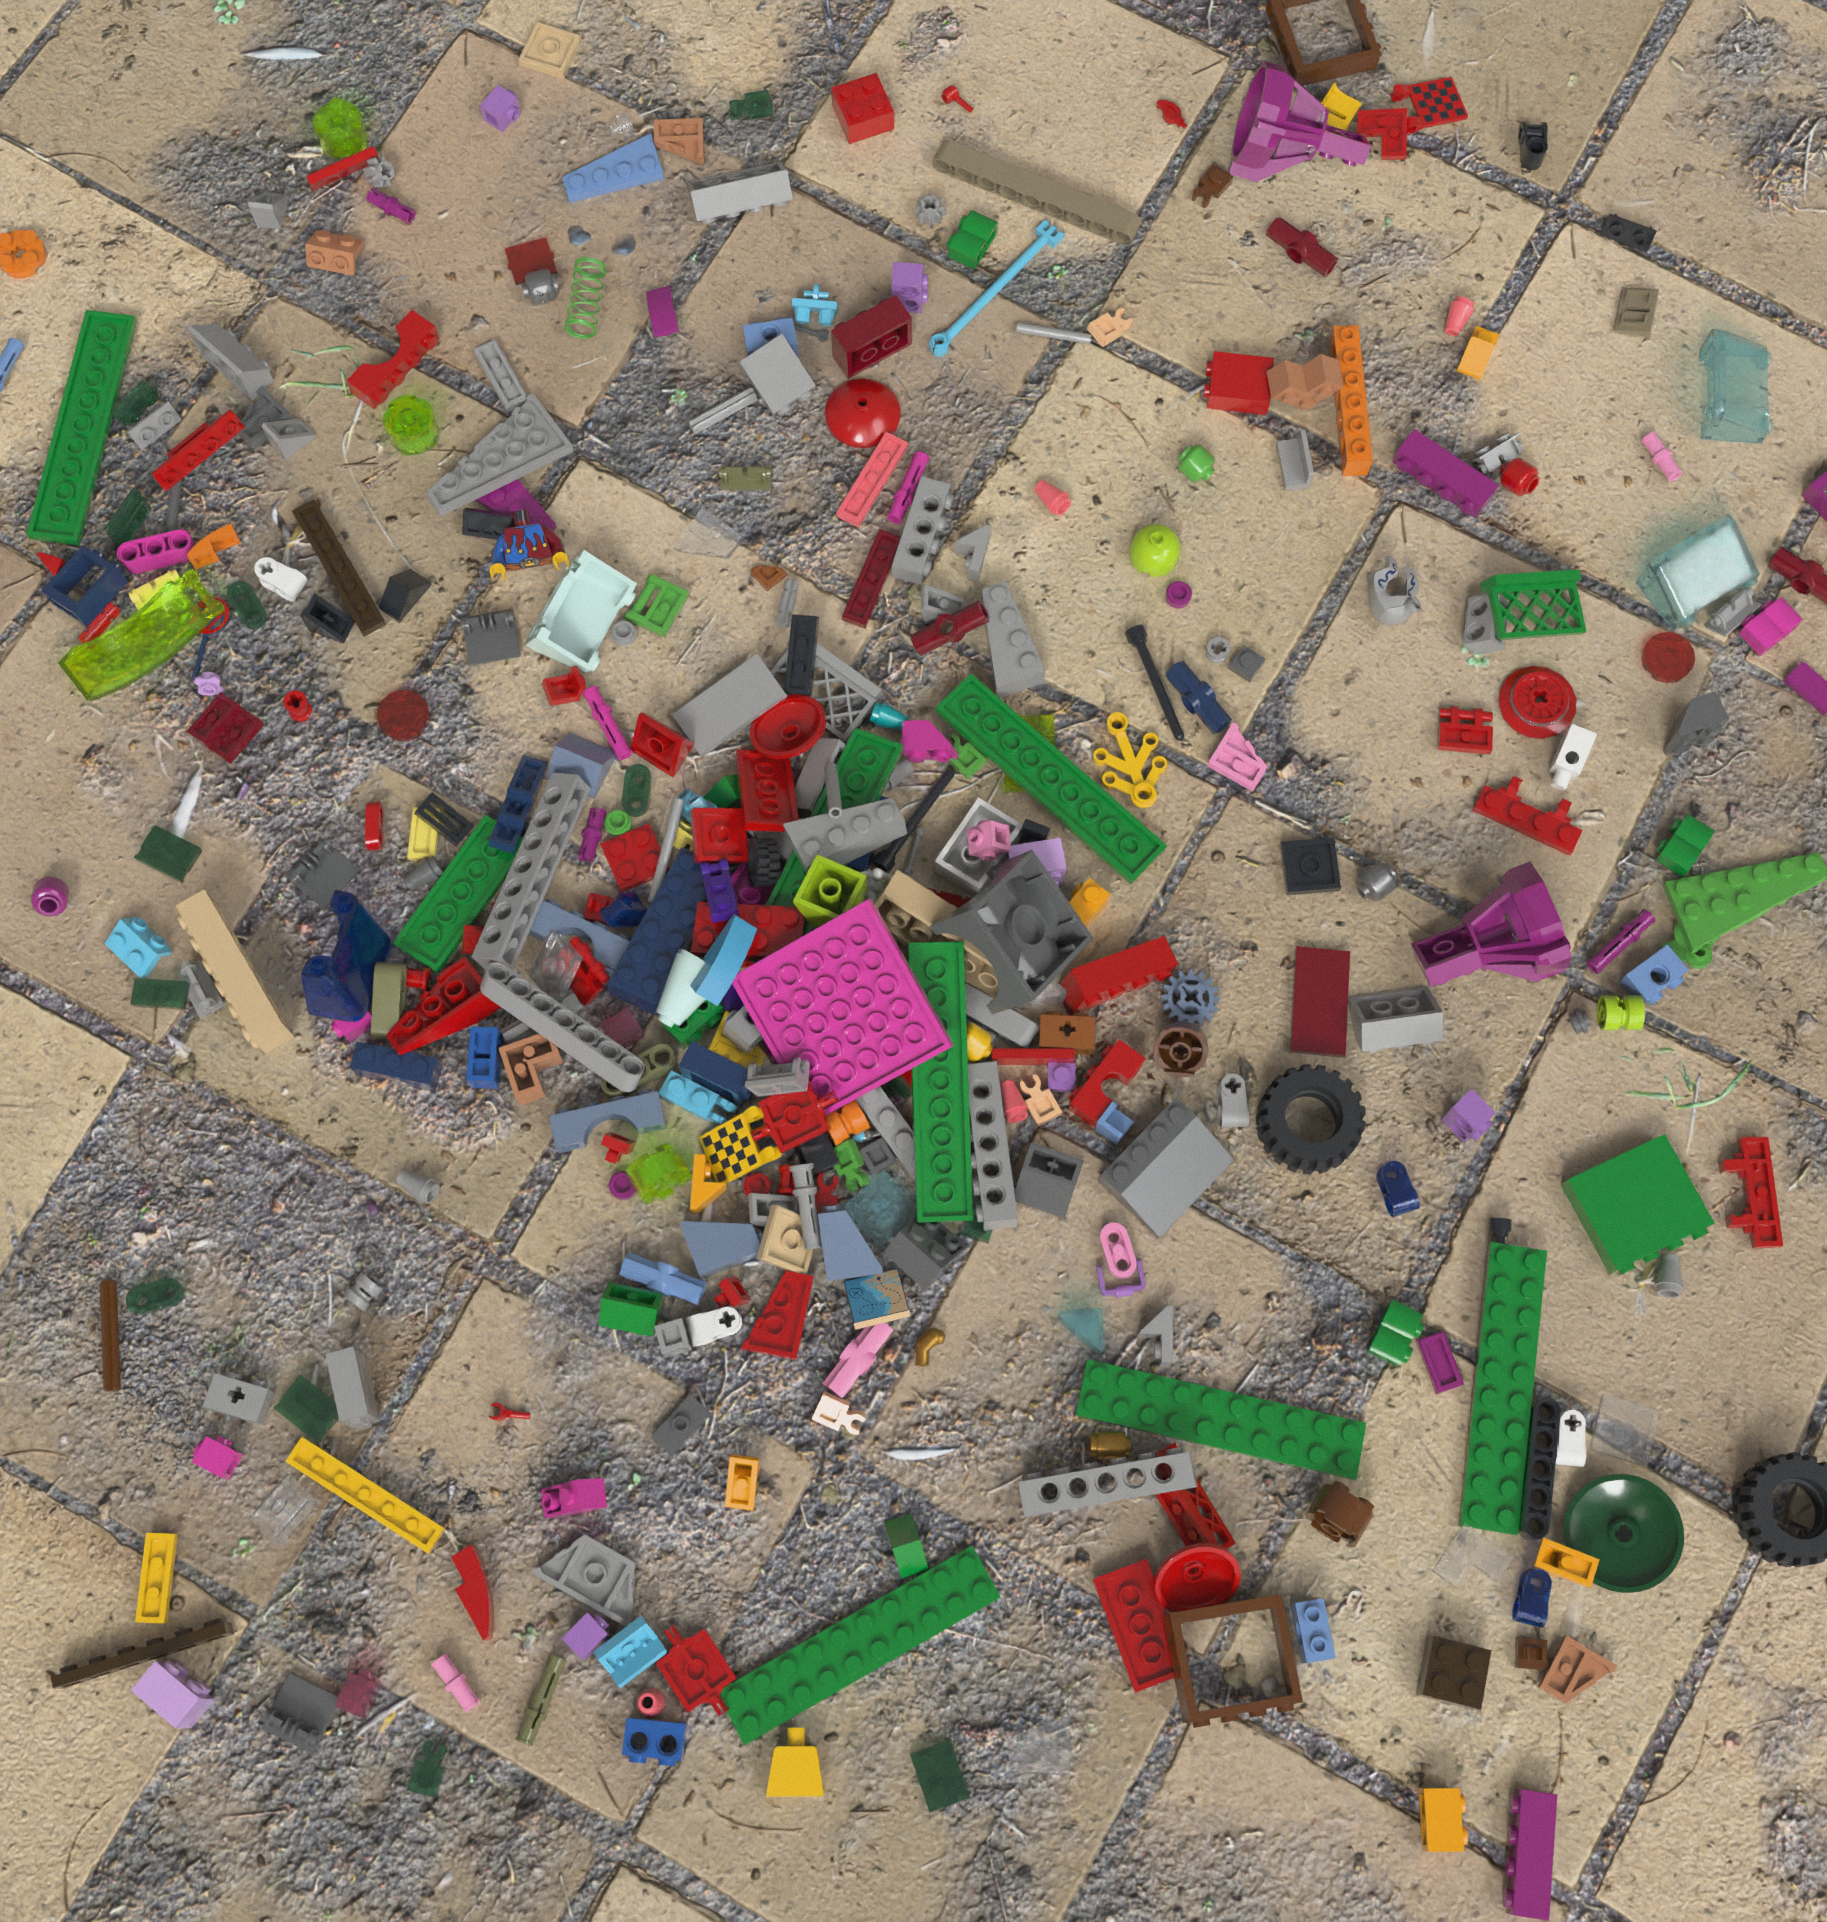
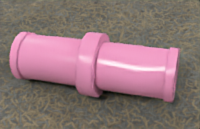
[1641,432,1683,482]
[431,1653,481,1713]

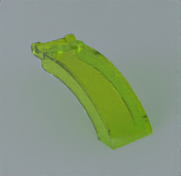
[58,569,225,701]

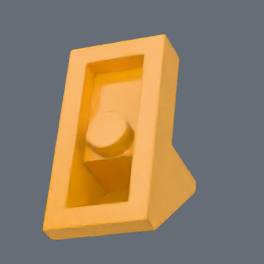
[1457,326,1499,380]
[690,1154,727,1214]
[725,1454,760,1511]
[1534,1538,1599,1588]

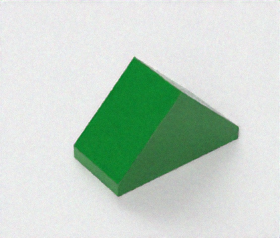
[703,774,742,808]
[884,1514,929,1579]

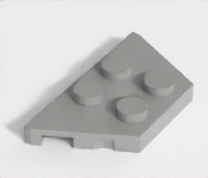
[532,1534,636,1626]

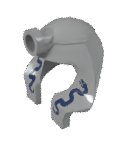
[1367,555,1422,626]

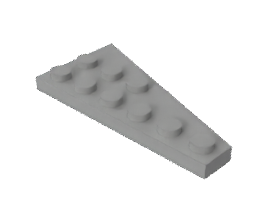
[426,392,573,517]

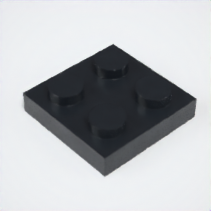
[1280,838,1341,895]

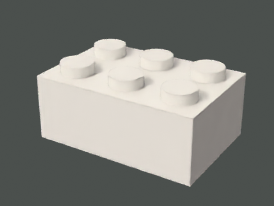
[934,798,1023,896]

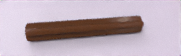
[99,1280,121,1392]

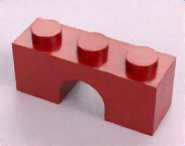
[1068,1039,1146,1128]

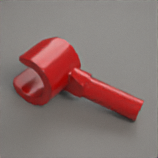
[941,86,974,113]
[488,1403,531,1422]

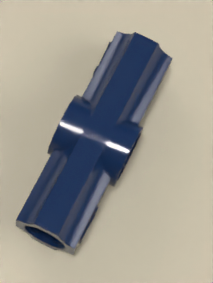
[1165,660,1232,735]

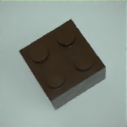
[1416,1636,1492,1710]

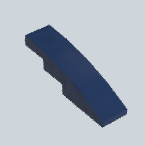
[488,755,548,854]

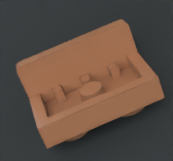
[305,230,364,276]

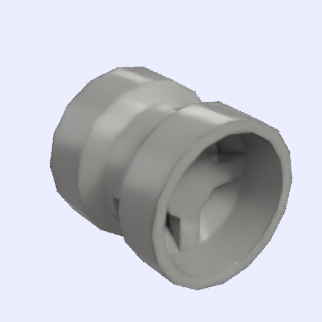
[342,1272,382,1312]

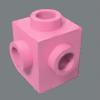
[967,820,1011,861]

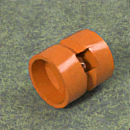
[826,1100,870,1147]

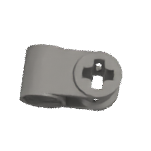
[1217,1073,1249,1128]

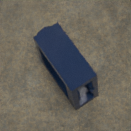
[41,546,128,627]
[679,1041,754,1107]

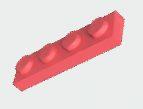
[836,432,908,528]

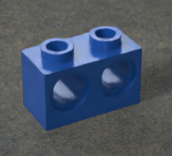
[466,1027,503,1089]
[622,1718,688,1766]

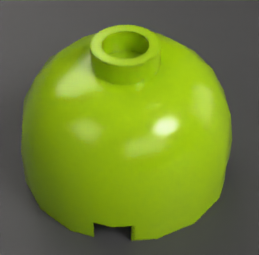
[1129,524,1181,577]

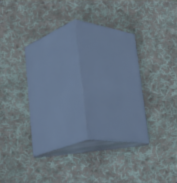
[547,733,617,799]

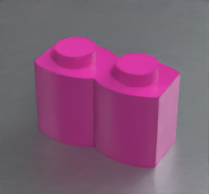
[1739,597,1803,656]

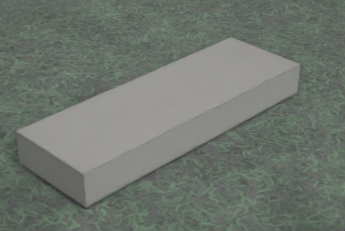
[473,339,528,413]

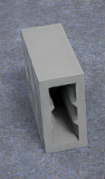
[739,334,816,417]
[325,1346,379,1431]

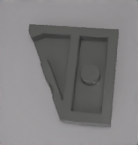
[238,386,293,450]

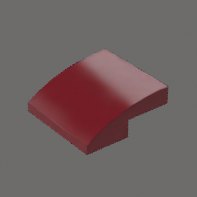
[186,692,264,764]

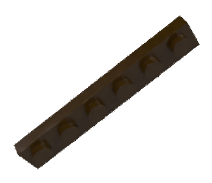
[292,499,387,637]
[50,1618,234,1689]

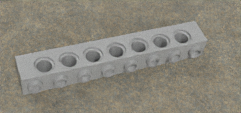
[472,773,591,970]

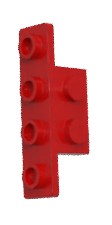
[152,410,244,491]

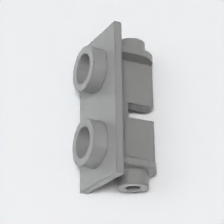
[126,401,181,450]
[1468,432,1523,475]
[1705,587,1761,637]
[177,960,225,1019]

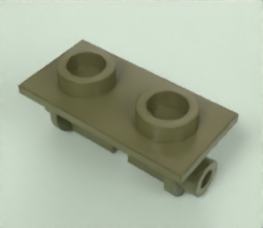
[719,465,772,490]

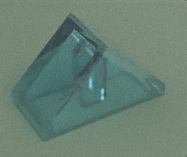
[1057,1308,1105,1356]

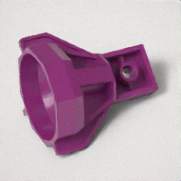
[1229,61,1371,182]
[1411,861,1571,987]

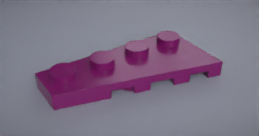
[475,479,557,531]

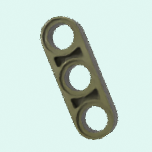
[371,962,407,1041]
[601,1044,676,1099]

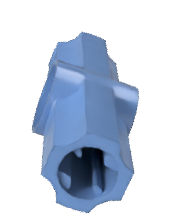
[619,1252,707,1306]

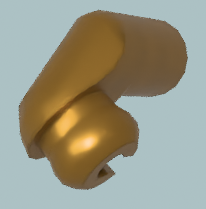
[915,1328,945,1367]

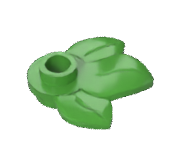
[1661,922,1714,969]

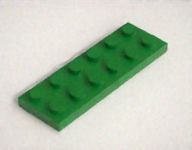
[392,814,523,974]

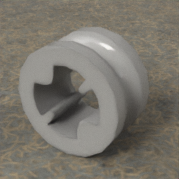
[1206,637,1230,664]

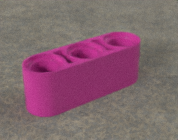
[117,529,196,574]

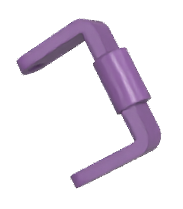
[1096,1259,1145,1298]

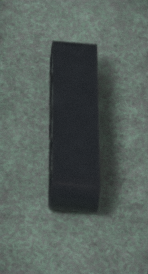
[1519,1397,1561,1541]

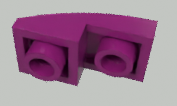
[646,285,679,338]

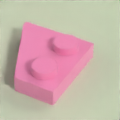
[1207,722,1267,792]

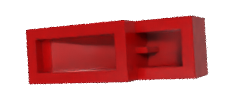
[451,1545,494,1641]

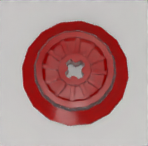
[1498,666,1577,739]

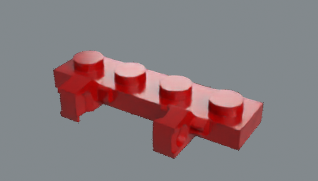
[1472,776,1583,856]
[1718,1137,1783,1249]

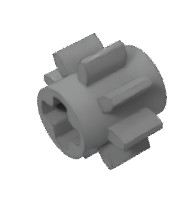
[363,156,395,189]
[915,194,945,227]

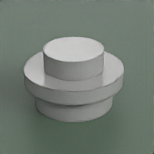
[611,621,637,646]

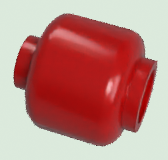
[1500,458,1540,496]

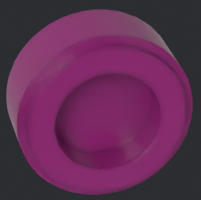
[1165,581,1192,609]
[609,1171,637,1200]

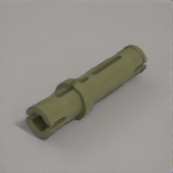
[515,1654,567,1746]

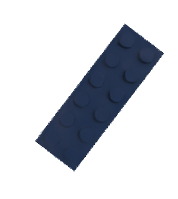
[608,847,730,1017]

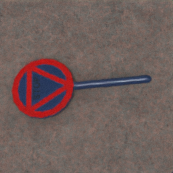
[190,597,230,680]

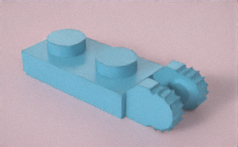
[659,1070,738,1126]

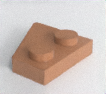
[654,118,704,164]
[1538,1635,1617,1703]

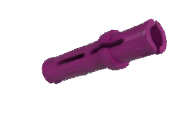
[1586,909,1656,974]

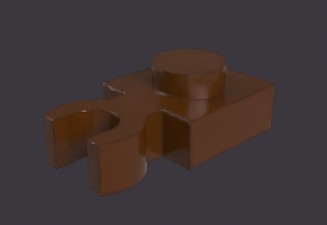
[1192,164,1233,208]

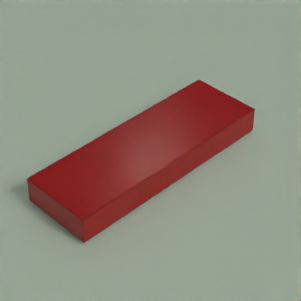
[307,146,378,191]
[991,1048,1075,1065]

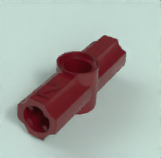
[1266,217,1339,277]
[1767,546,1827,604]
[911,600,990,656]

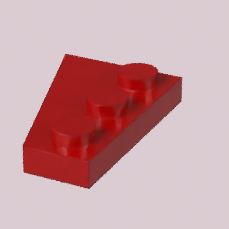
[741,1271,814,1360]

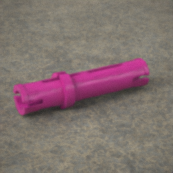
[887,451,930,524]
[583,686,633,761]

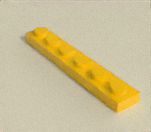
[285,1437,445,1554]

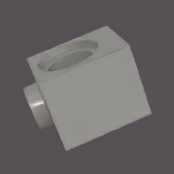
[654,1318,692,1358]

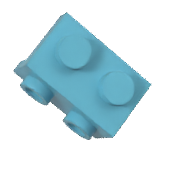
[104,917,173,979]
[593,1616,667,1688]

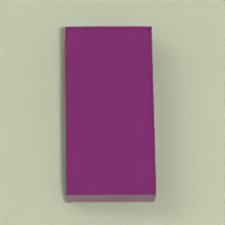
[1783,661,1827,716]
[1415,1331,1464,1395]

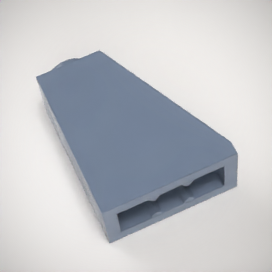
[818,1204,883,1281]
[679,1221,763,1279]

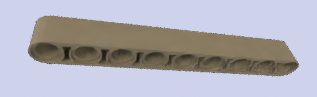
[932,140,1142,245]

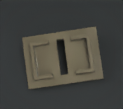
[1614,287,1659,340]

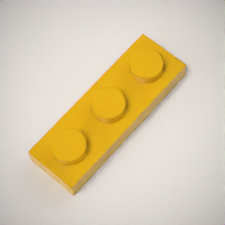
[135,1533,178,1624]

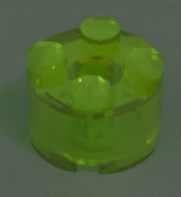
[312,98,368,160]
[383,395,439,456]
[625,1143,693,1205]

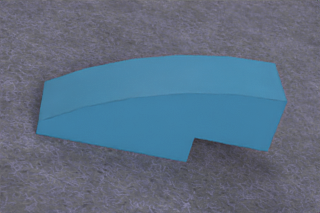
[690,914,757,1006]

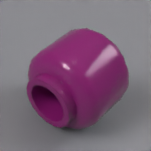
[31,877,69,917]

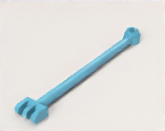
[929,219,1065,357]

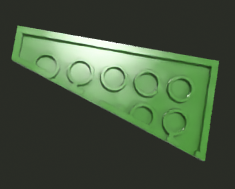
[1663,852,1827,954]

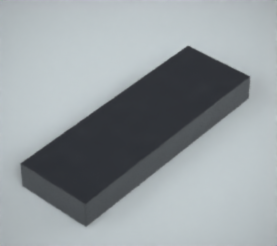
[784,614,820,696]

